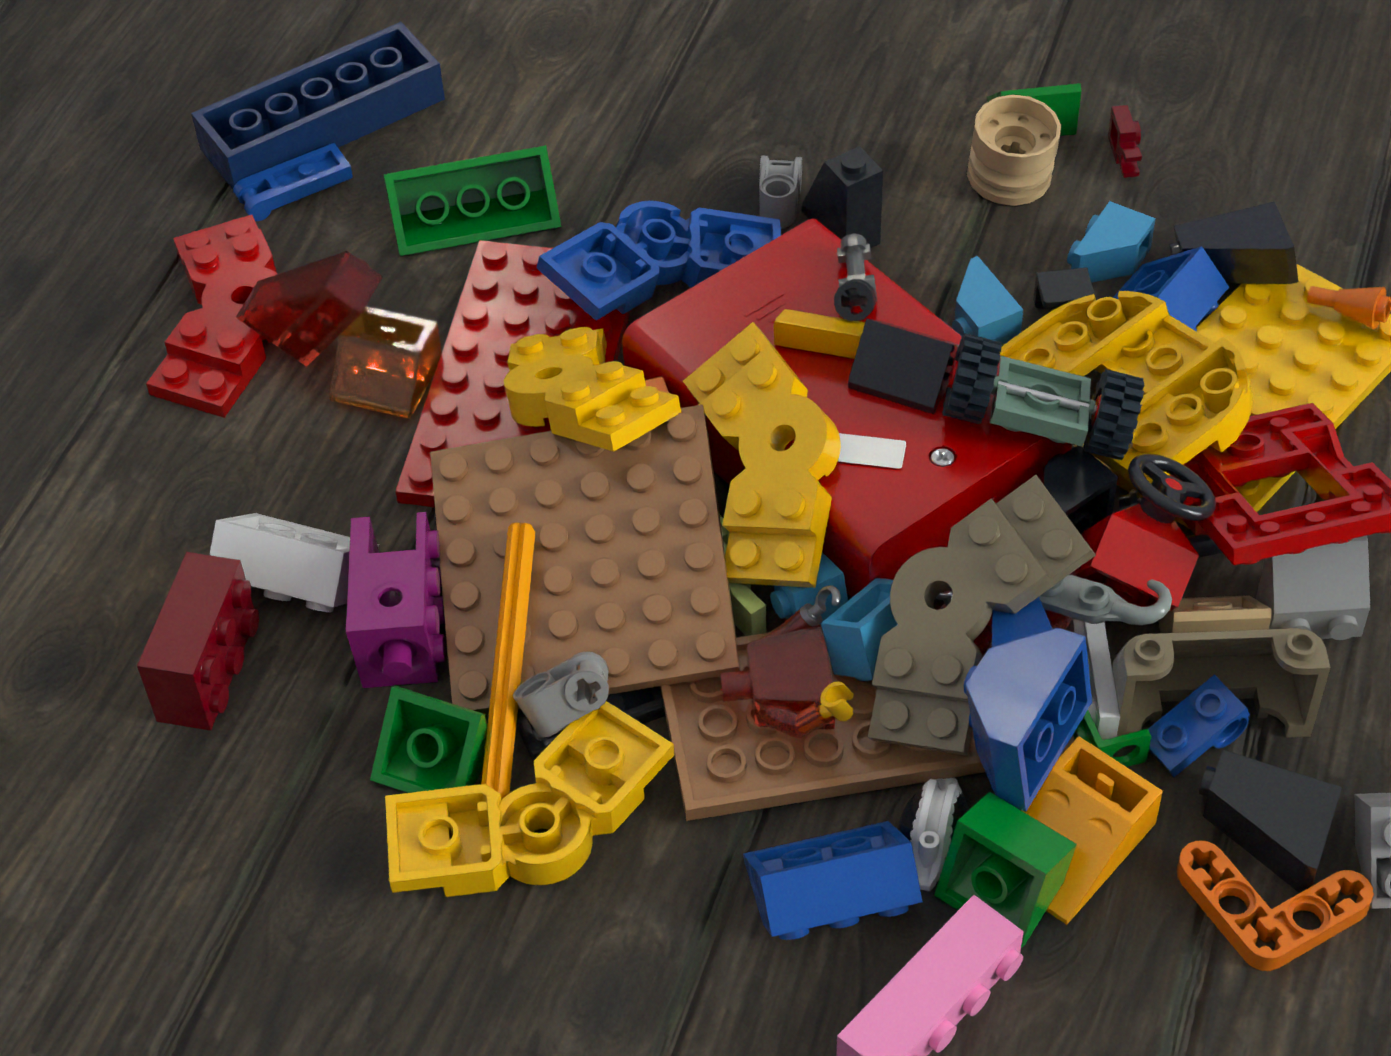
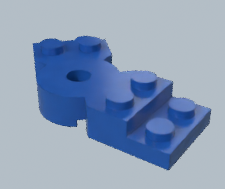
[536,201,781,320]

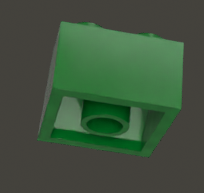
[934,792,1077,948]

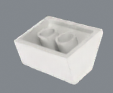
[210,513,379,612]

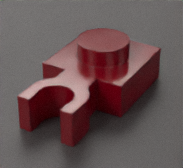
[1108,105,1142,178]

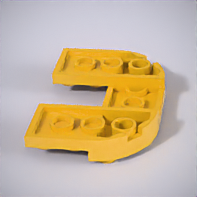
[1000,291,1253,483]

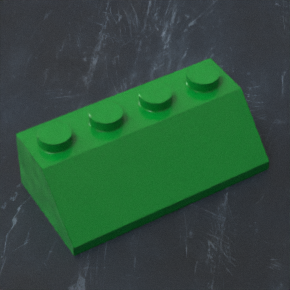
[383,145,562,256]

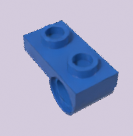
[1148,674,1250,778]

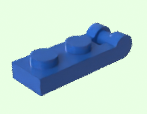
[233,143,353,221]

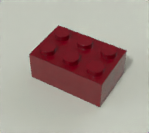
[137,552,259,731]

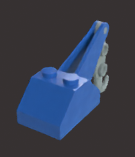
[964,574,1172,812]

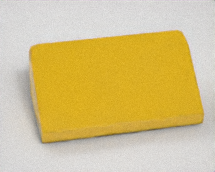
[774,309,865,359]

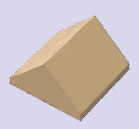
[1158,595,1271,633]

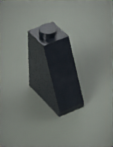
[801,146,883,248]
[1169,202,1299,284]
[1199,750,1342,893]

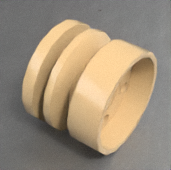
[967,95,1061,206]

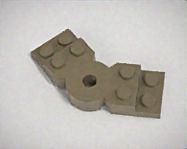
[868,475,1096,756]

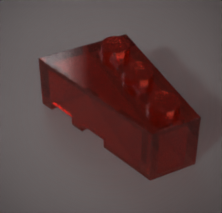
[236,251,383,367]

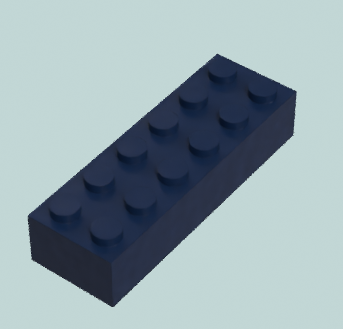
[191,22,445,189]

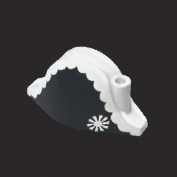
[898,778,969,891]

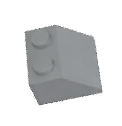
[1256,535,1370,640]

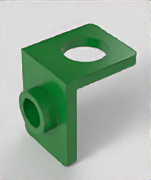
[1073,710,1152,767]

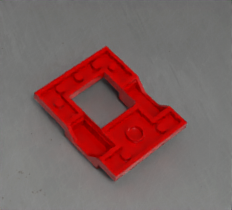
[1169,403,1391,565]

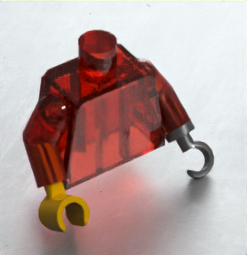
[720,585,854,738]

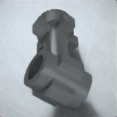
[837,234,877,307]

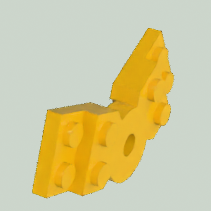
[683,322,841,588]
[504,327,681,452]
[385,701,675,897]

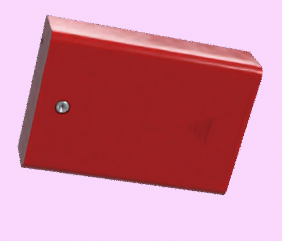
[622,219,1072,598]

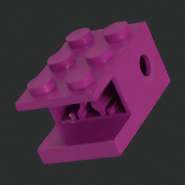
[346,512,447,688]

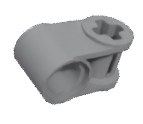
[759,155,802,229]
[513,652,609,738]

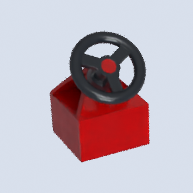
[1070,454,1216,612]

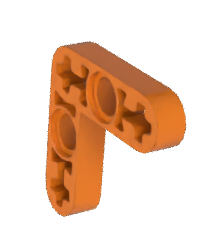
[1177,841,1374,971]

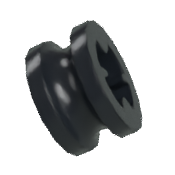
[834,279,876,322]

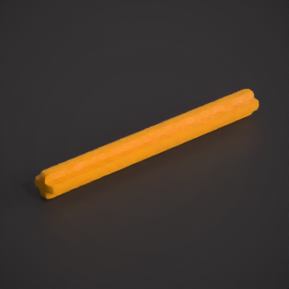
[481,523,535,799]

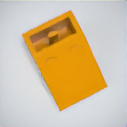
[1021,736,1163,925]

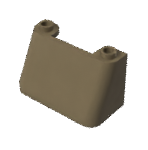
[1111,628,1330,737]

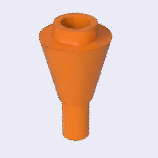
[1307,286,1391,330]

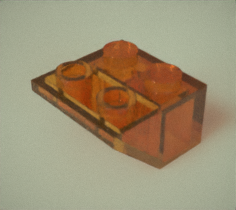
[329,304,442,419]

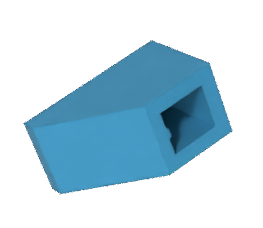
[1067,201,1156,283]

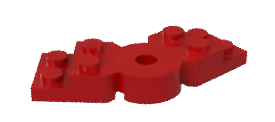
[146,215,292,418]

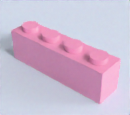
[836,895,1023,1056]

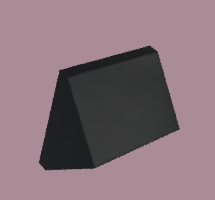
[848,319,960,414]

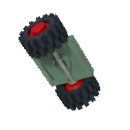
[942,333,1144,460]

